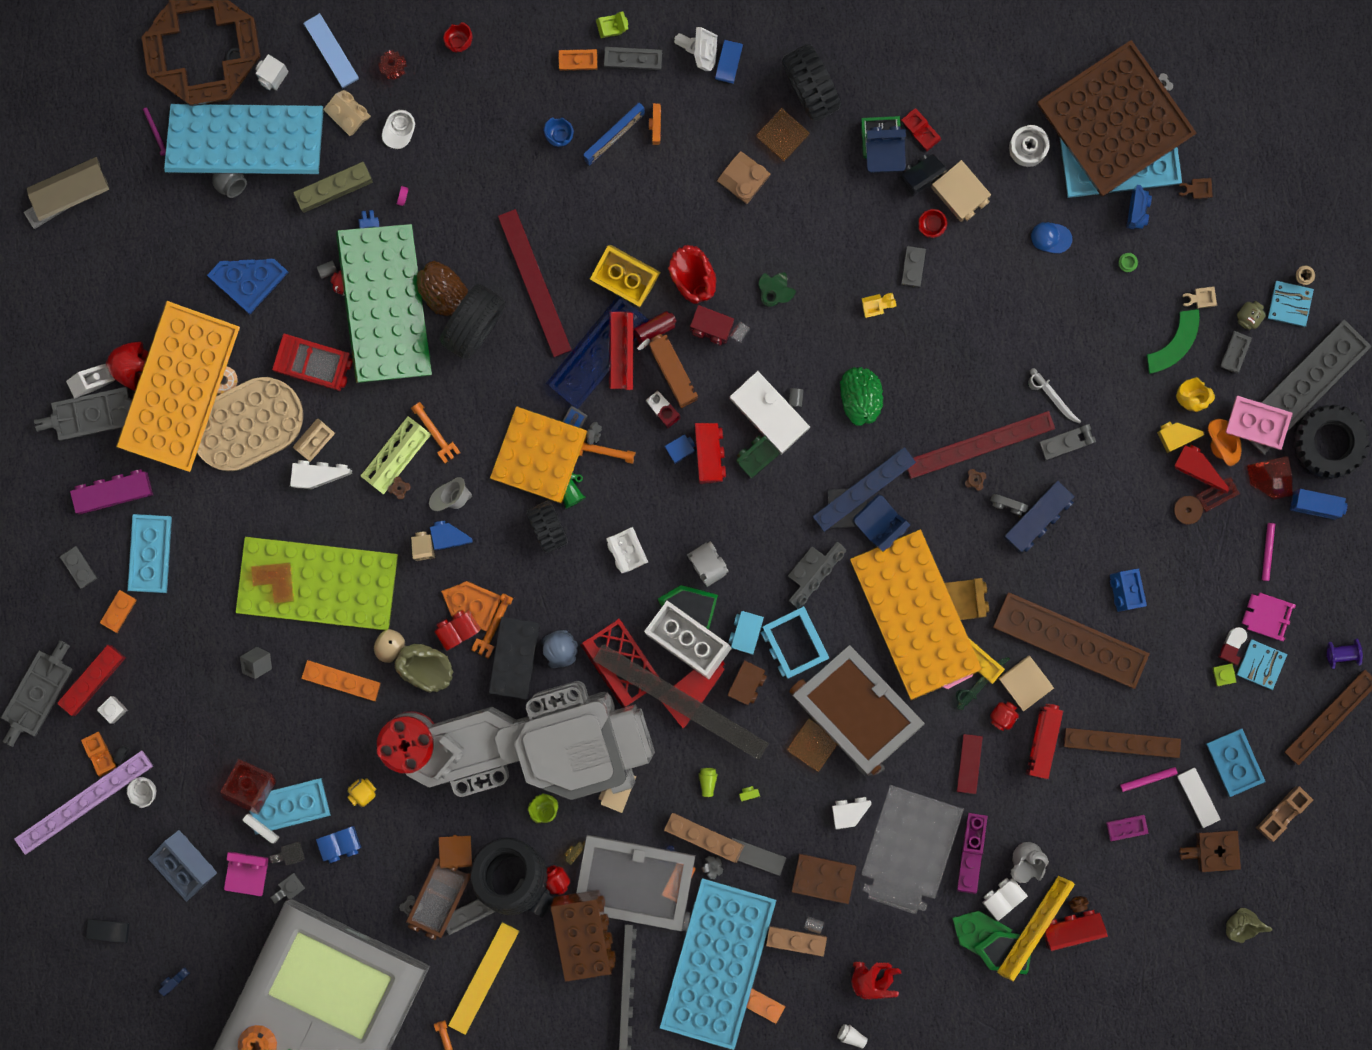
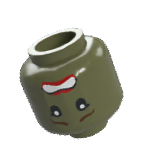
[1237,301,1266,330]

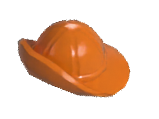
[1208,419,1242,466]

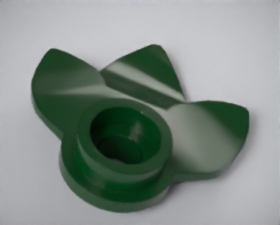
[759,272,796,307]

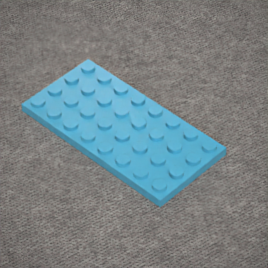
[164,104,323,174]
[660,878,777,1050]

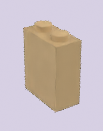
[931,160,991,222]

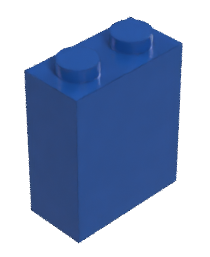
[1290,489,1347,519]

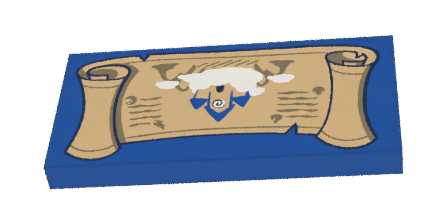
[584,103,645,166]

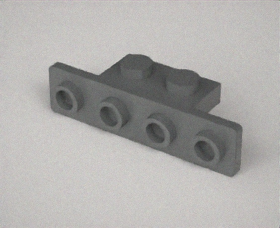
[788,542,846,609]

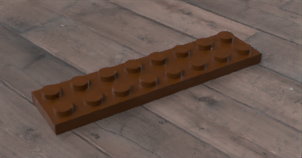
[993,592,1150,689]

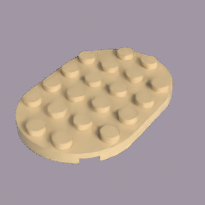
[197,377,303,471]

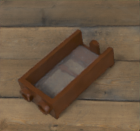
[405,858,471,940]

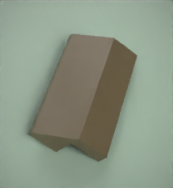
[27,157,109,221]

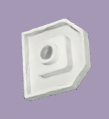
[674,27,717,71]

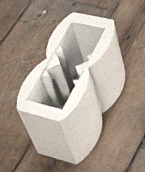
[982,878,1028,921]

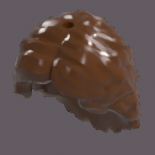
[417,261,468,316]

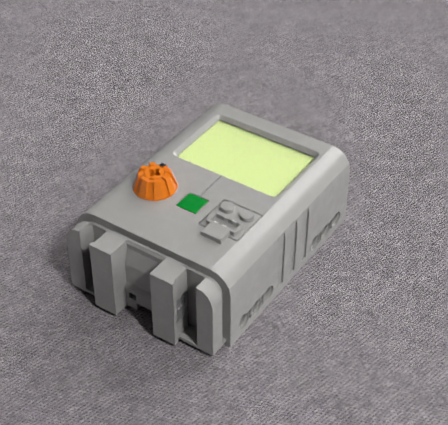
[213,899,430,1050]

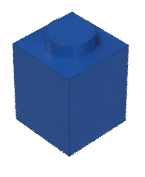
[665,434,696,464]

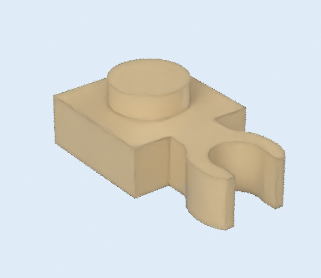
[1182,287,1217,309]

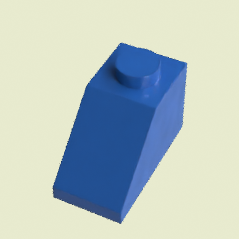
[430,521,473,551]

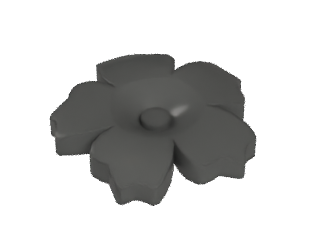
[587,422,602,445]
[702,856,723,879]

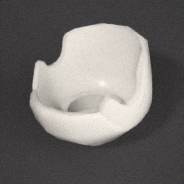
[127,777,157,808]

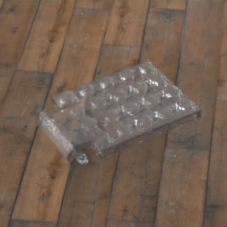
[861,785,964,915]

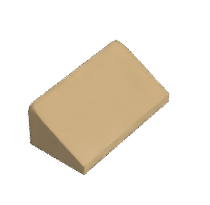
[293,419,335,462]

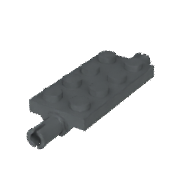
[34,387,132,441]
[1,640,74,747]

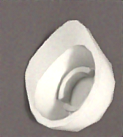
[382,109,415,149]

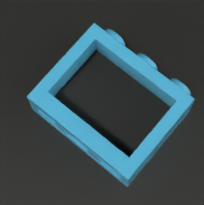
[761,607,829,679]

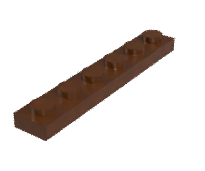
[1284,670,1372,765]
[1064,728,1181,758]

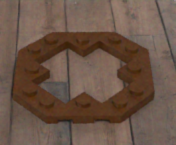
[142,0,261,106]

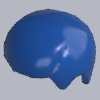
[544,118,574,147]

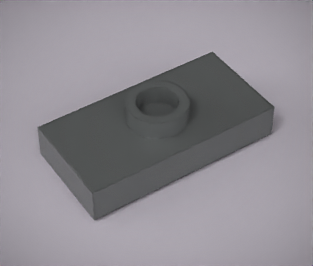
[1220,331,1252,374]

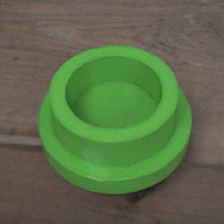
[1118,253,1138,272]

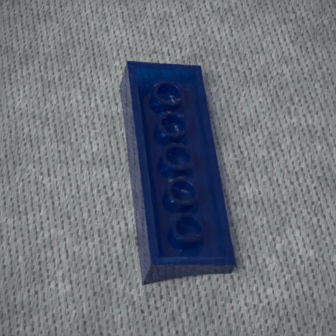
[545,296,649,409]

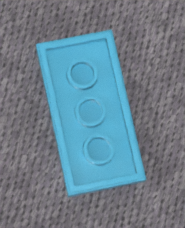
[128,514,172,593]
[246,778,331,835]

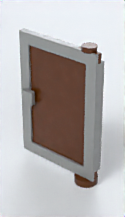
[789,645,925,776]

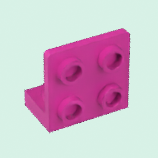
[224,852,269,896]

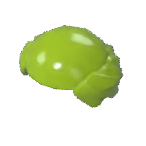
[528,794,558,823]

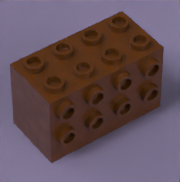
[551,889,616,982]

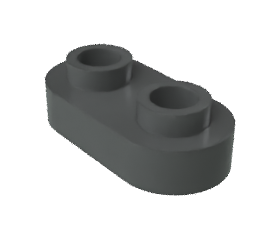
[990,494,1028,516]

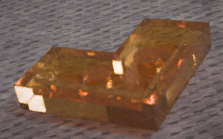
[251,563,294,603]

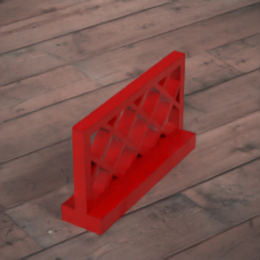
[580,619,662,708]

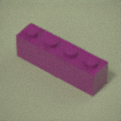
[70,470,153,515]

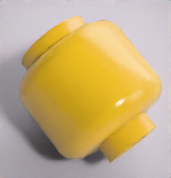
[347,778,376,807]

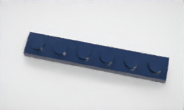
[813,447,916,532]

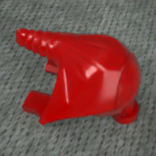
[106,342,149,390]
[851,962,901,999]

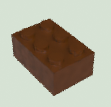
[791,853,856,904]

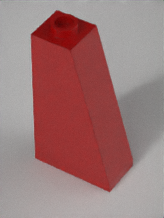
[659,661,725,728]

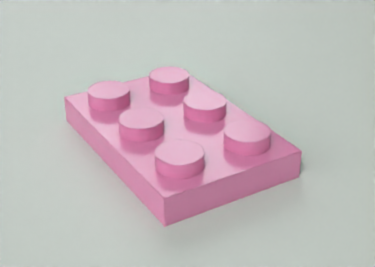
[1225,396,1292,450]

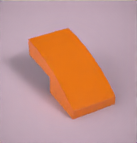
[81,732,117,777]

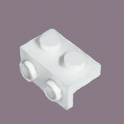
[607,527,648,573]

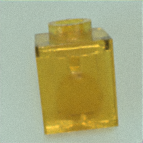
[564,841,594,865]

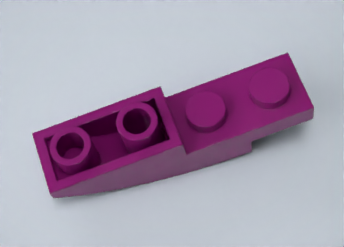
[957,813,988,894]

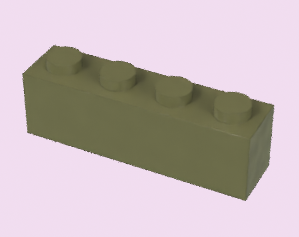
[293,162,373,213]

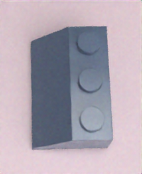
[148,830,217,902]

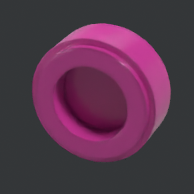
[397,186,408,206]

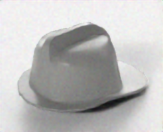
[429,477,472,511]

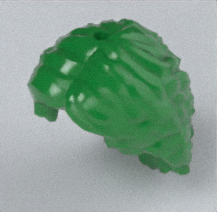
[840,367,883,426]

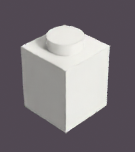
[97,696,127,724]

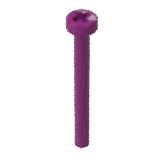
[143,107,166,156]

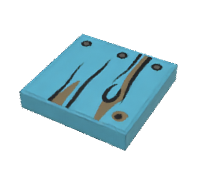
[1267,281,1314,327]
[1236,640,1287,690]

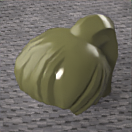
[1226,908,1272,943]

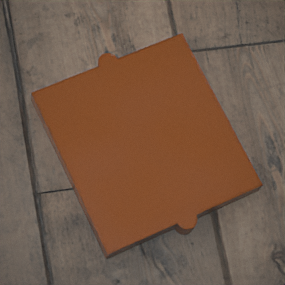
[439,835,472,869]

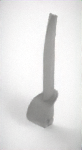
[1028,368,1081,423]

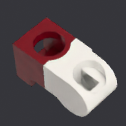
[646,391,681,429]
[1218,627,1247,665]

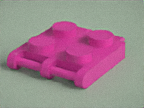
[1242,593,1296,642]

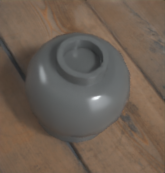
[212,173,247,198]

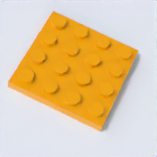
[490,407,587,503]

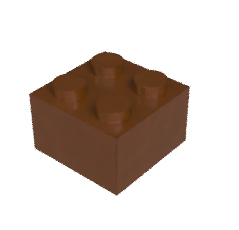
[727,660,767,706]

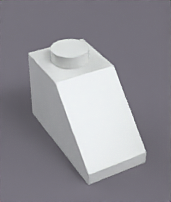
[66,364,115,398]

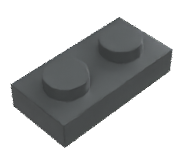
[901,246,926,287]
[60,546,98,589]

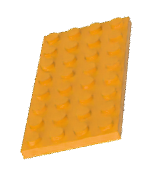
[116,301,240,472]
[850,529,982,700]

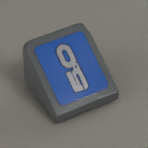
[562,406,588,428]

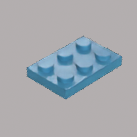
[1206,729,1265,797]

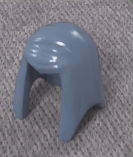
[541,630,578,668]

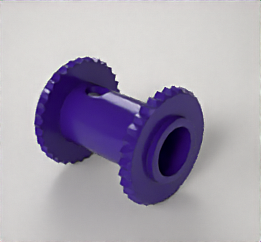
[1327,639,1363,669]

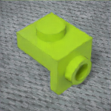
[596,11,628,38]

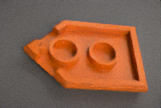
[441,581,501,632]

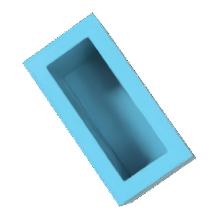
[728,611,764,655]

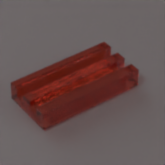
[1196,477,1240,512]

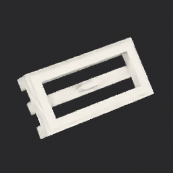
[243,814,279,843]

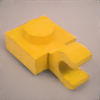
[861,293,896,318]

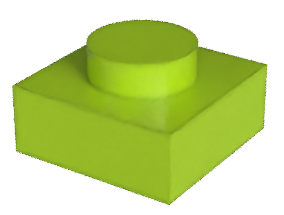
[1213,664,1236,686]
[739,786,760,801]

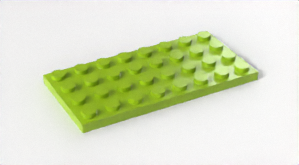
[236,537,398,630]

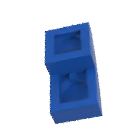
[715,40,743,84]

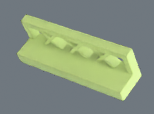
[361,417,431,494]

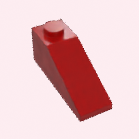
[1175,445,1229,493]

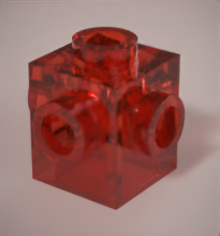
[378,50,407,79]

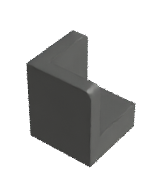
[240,647,272,679]

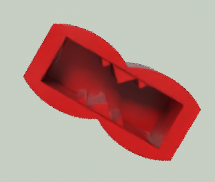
[434,610,481,651]

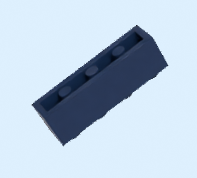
[1004,481,1075,553]

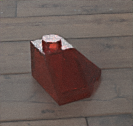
[1247,456,1293,499]

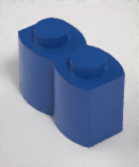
[316,826,361,863]

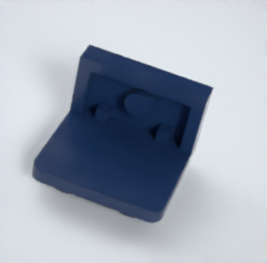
[866,126,906,172]
[853,495,911,552]

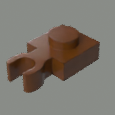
[1178,178,1213,199]

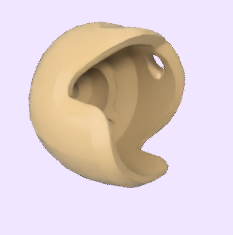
[374,629,405,663]

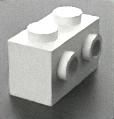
[256,54,289,90]

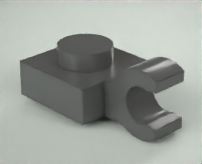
[270,873,306,903]

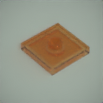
[756,108,810,162]
[787,718,837,772]

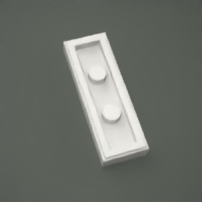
[1177,768,1221,828]

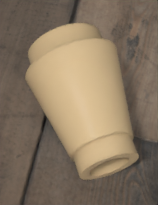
[1296,266,1315,285]

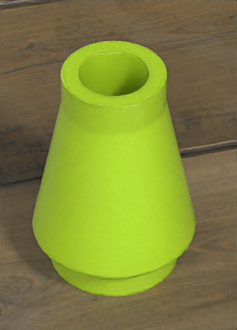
[699,768,718,797]

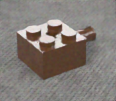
[1179,830,1241,872]

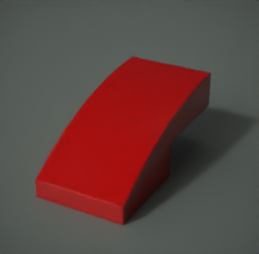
[901,108,941,151]

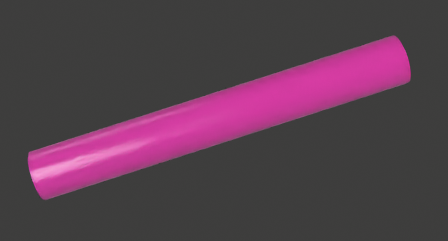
[1262,523,1275,581]
[1120,767,1178,792]

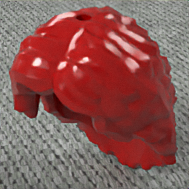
[668,245,716,304]

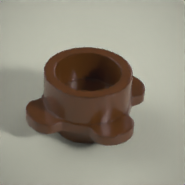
[965,469,986,491]
[388,477,411,499]
[1068,896,1089,912]

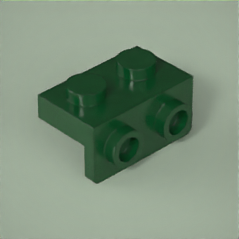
[736,435,780,479]

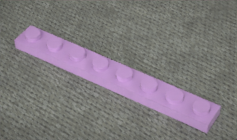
[15,751,154,855]

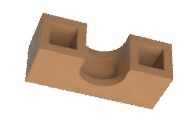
[1256,786,1313,842]
[766,926,827,957]

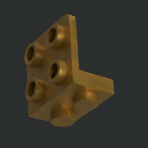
[944,578,989,620]

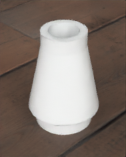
[837,1024,868,1049]

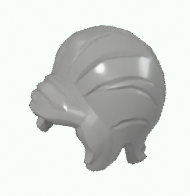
[1010,842,1049,883]

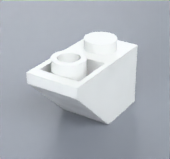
[832,797,871,829]

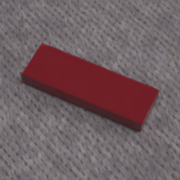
[957,734,983,794]

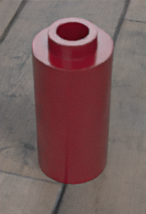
[633,311,677,345]

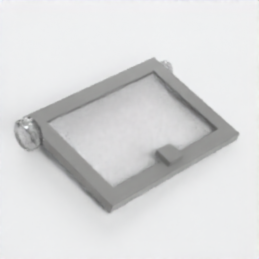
[576,835,695,932]

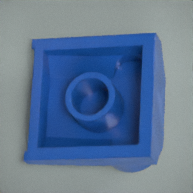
[1126,185,1152,229]

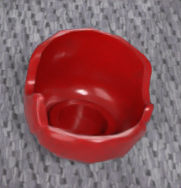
[443,22,473,52]
[919,209,947,238]

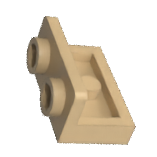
[323,90,371,136]

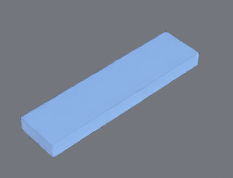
[304,13,359,88]

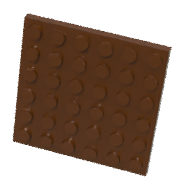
[1037,40,1197,197]

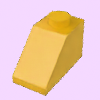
[1157,422,1204,453]

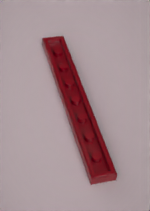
[498,209,572,358]
[907,411,1055,479]

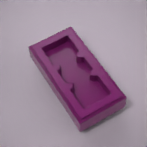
[1106,815,1149,841]

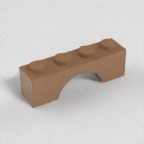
[664,813,744,863]

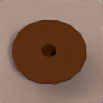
[1174,496,1203,524]

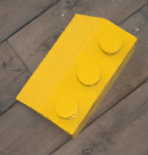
[590,245,661,307]

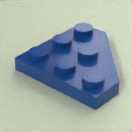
[207,259,289,314]

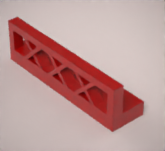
[609,311,633,390]

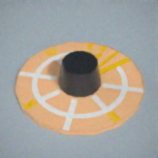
[217,366,238,394]

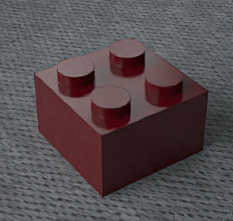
[690,305,734,346]

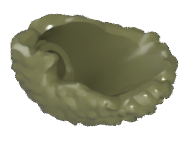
[395,644,453,693]

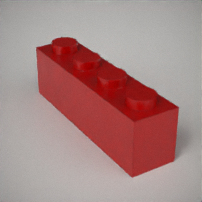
[57,645,126,716]

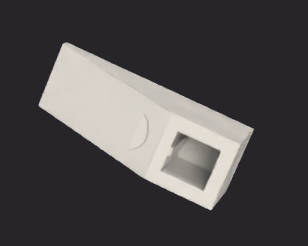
[290,460,352,489]

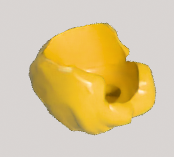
[1176,377,1215,412]

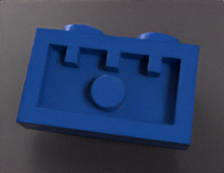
[1110,569,1147,612]

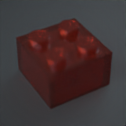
[220,759,276,815]

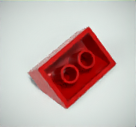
[695,423,726,484]
[1044,910,1108,951]

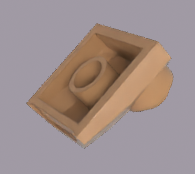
[717,151,771,204]

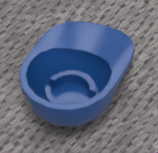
[1031,222,1072,253]

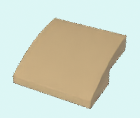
[998,655,1054,711]

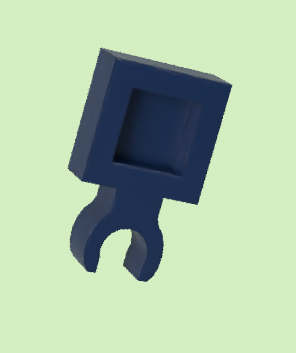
[159,968,190,996]

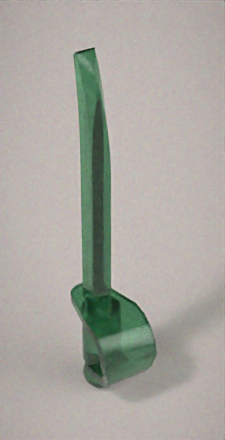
[956,657,1010,710]

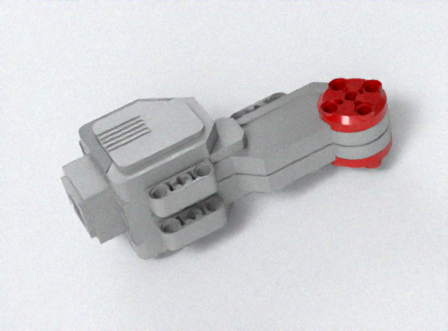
[377,681,655,800]

